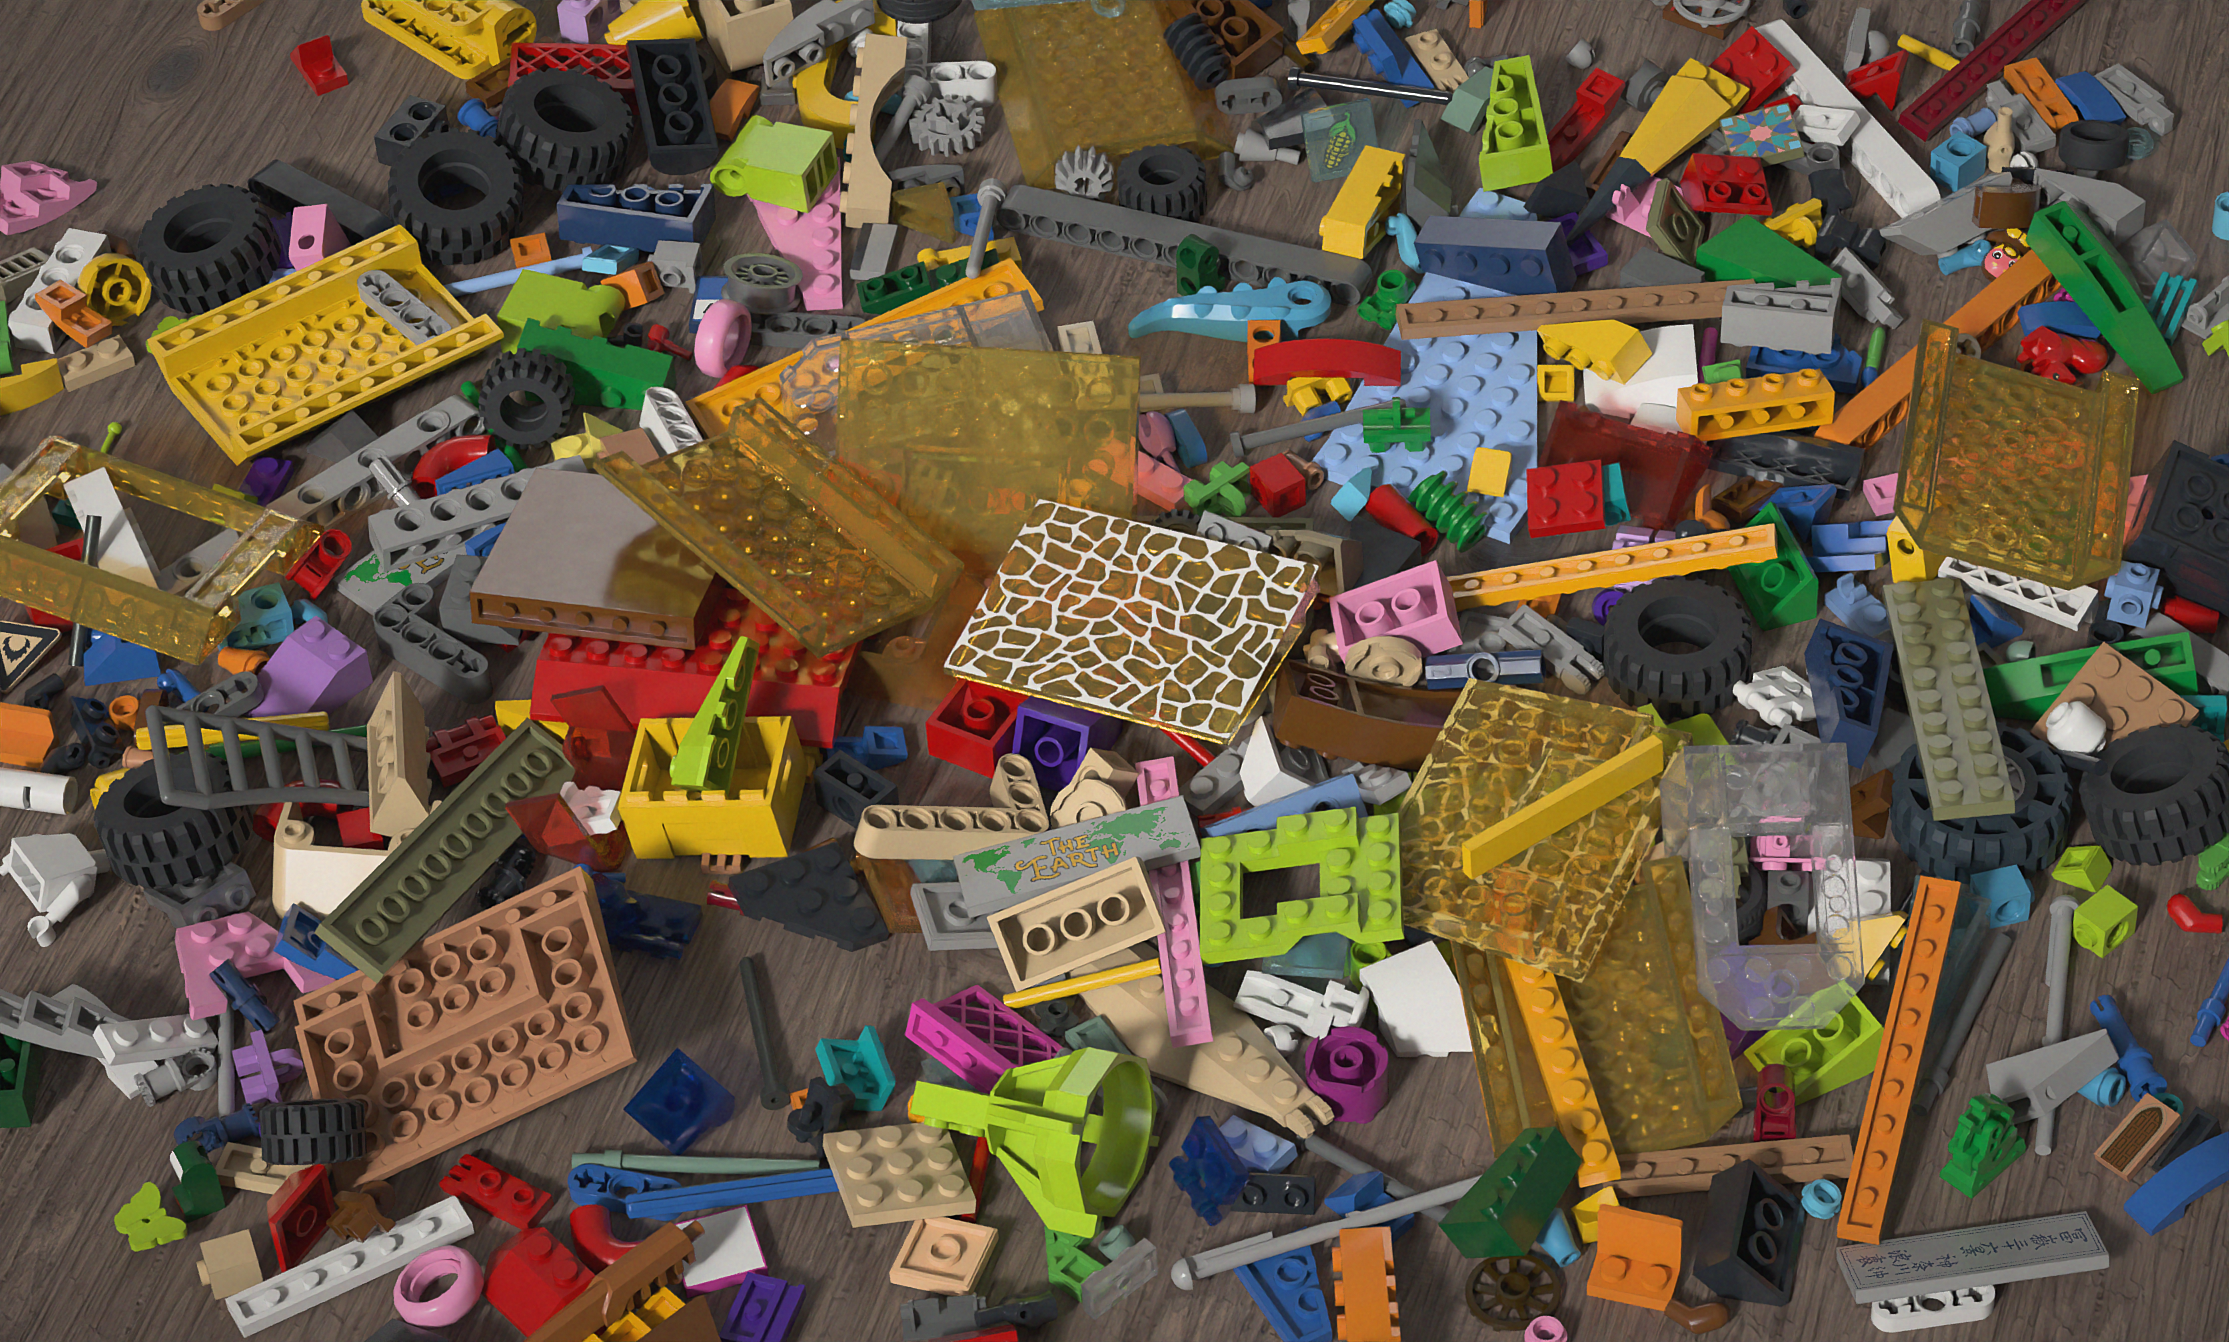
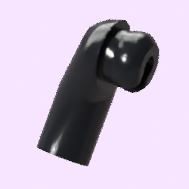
[23,673,64,710]

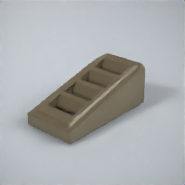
[0,247,50,304]

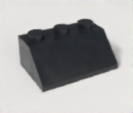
[1692,1159,1805,1307]

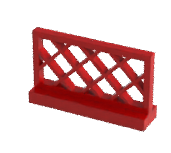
[508,42,640,115]

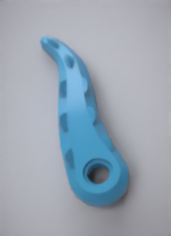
[1128,277,1332,342]

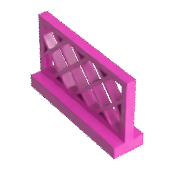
[905,985,1064,1094]

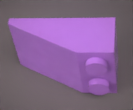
[243,616,373,718]

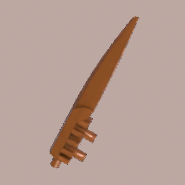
[523,1220,705,1342]

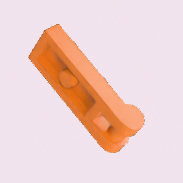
[2003,57,2079,134]

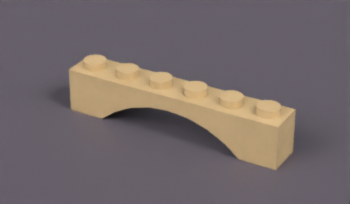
[839,34,908,228]

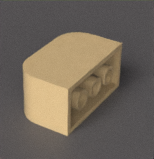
[689,0,793,73]

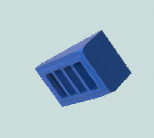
[435,449,514,496]

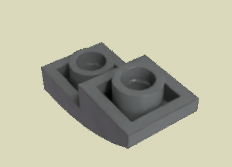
[888,164,966,207]

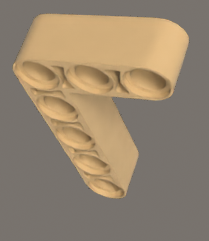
[854,753,1049,860]

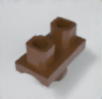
[326,1180,396,1243]

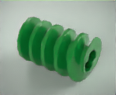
[1408,470,1489,553]

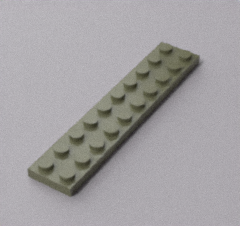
[1883,577,2015,821]
[314,717,587,984]

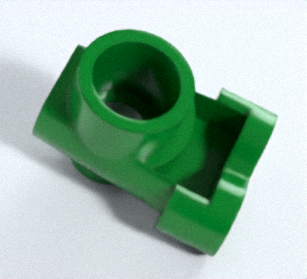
[1357,269,1416,330]

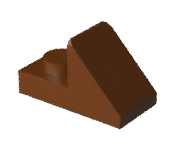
[1822,768,1896,839]

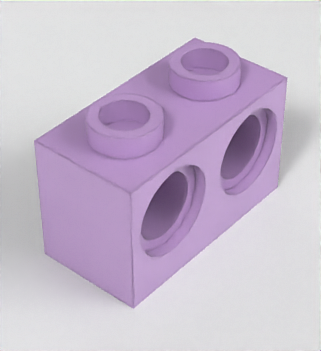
[557,0,623,44]

